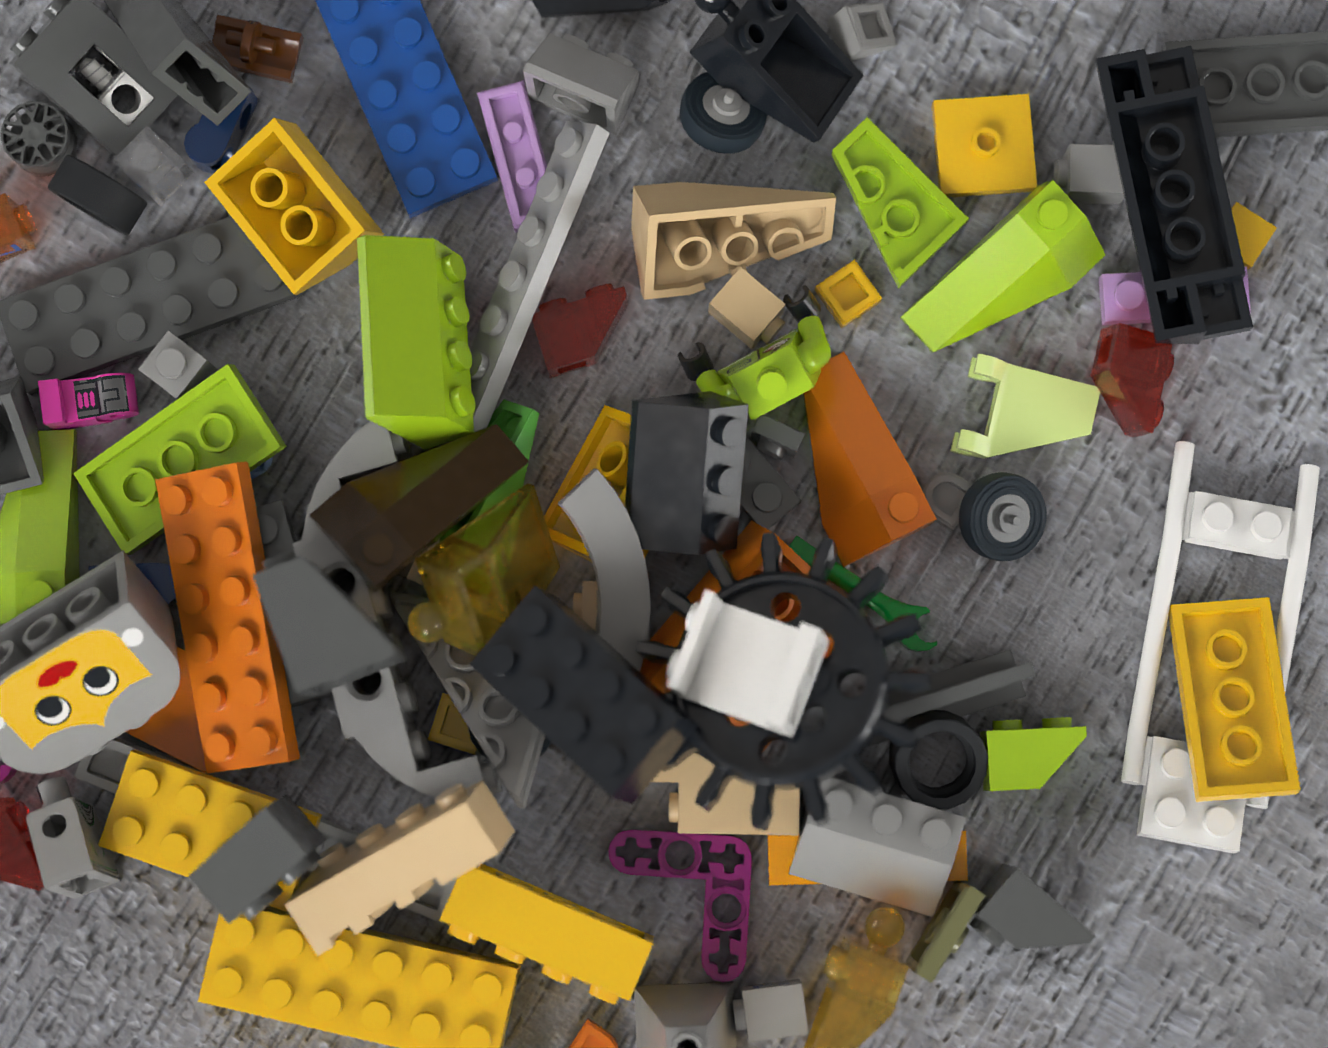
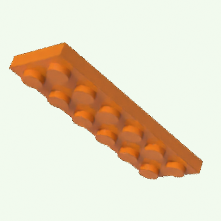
[155,461,300,774]

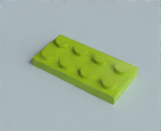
[73,364,287,555]

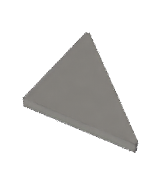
[389,591,545,808]

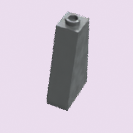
[104,0,252,126]

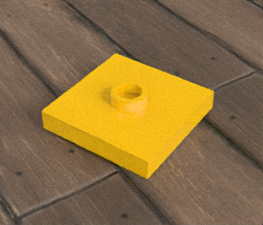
[932,94,1037,198]

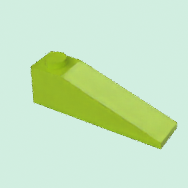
[900,180,1106,352]
[0,429,80,626]

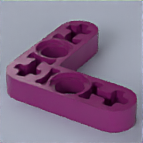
[608,829,752,982]

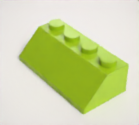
[357,235,475,450]

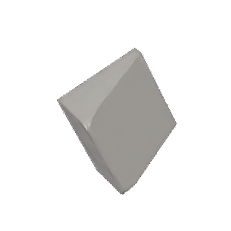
[828,1,898,61]

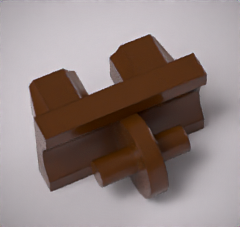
[212,14,304,83]

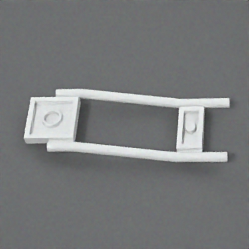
[1121,441,1320,853]

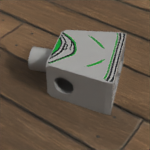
[26,777,121,899]

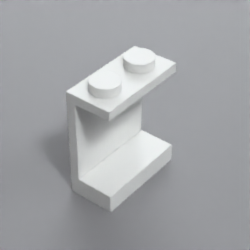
[666,589,830,738]

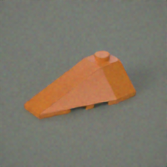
[803,352,936,567]

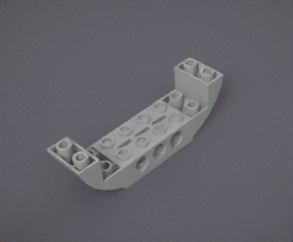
[293,421,503,801]

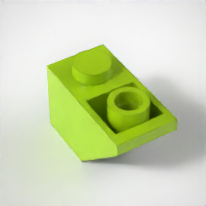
[980,717,1087,791]

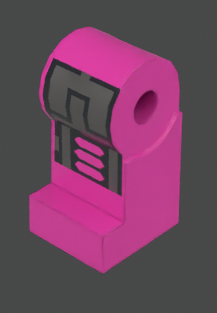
[38,373,139,430]

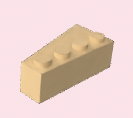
[284,780,515,955]

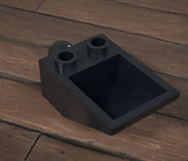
[689,0,864,143]

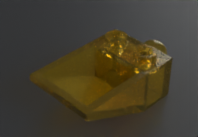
[408,483,560,656]
[804,907,910,1048]

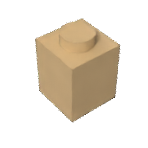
[708,267,786,349]

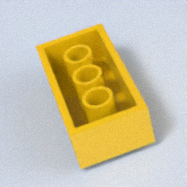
[440,863,654,1005]

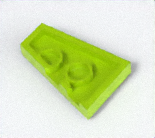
[831,117,969,289]

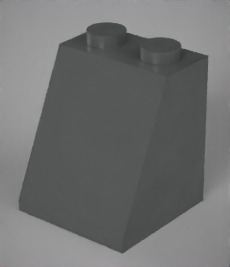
[252,552,408,697]

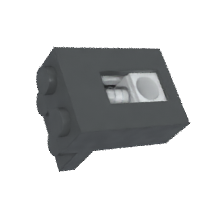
[10,0,178,159]

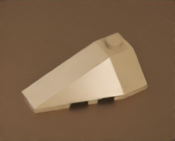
[631,182,836,300]

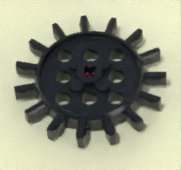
[635,532,932,831]

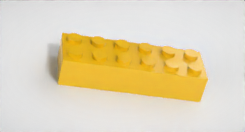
[198,906,521,1048]

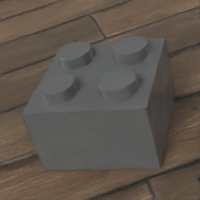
[188,794,327,924]

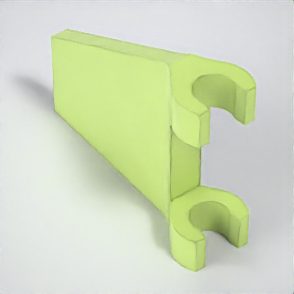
[950,354,1101,459]

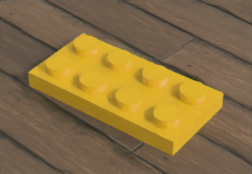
[1168,597,1301,802]
[98,749,322,912]

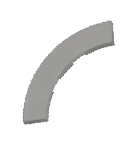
[558,469,650,671]

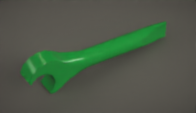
[789,535,937,652]

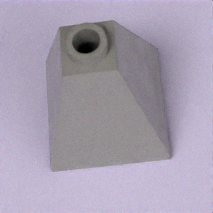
[634,981,737,1048]

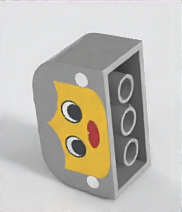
[0,550,180,774]

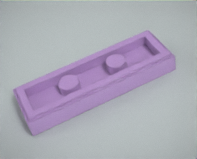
[477,80,547,233]

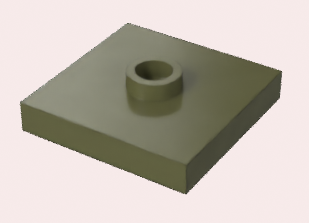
[905,881,985,983]

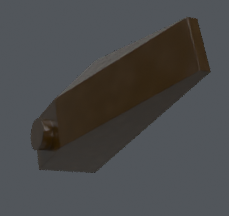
[309,424,529,593]

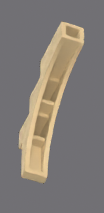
[573,581,800,835]

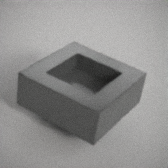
[750,415,805,460]

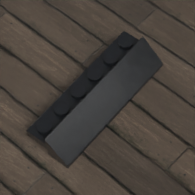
[1095,46,1253,344]

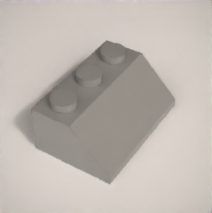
[788,778,966,917]

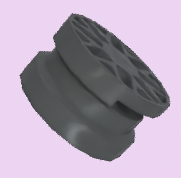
[1,101,77,176]

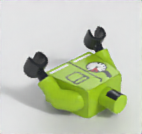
[678,285,831,420]

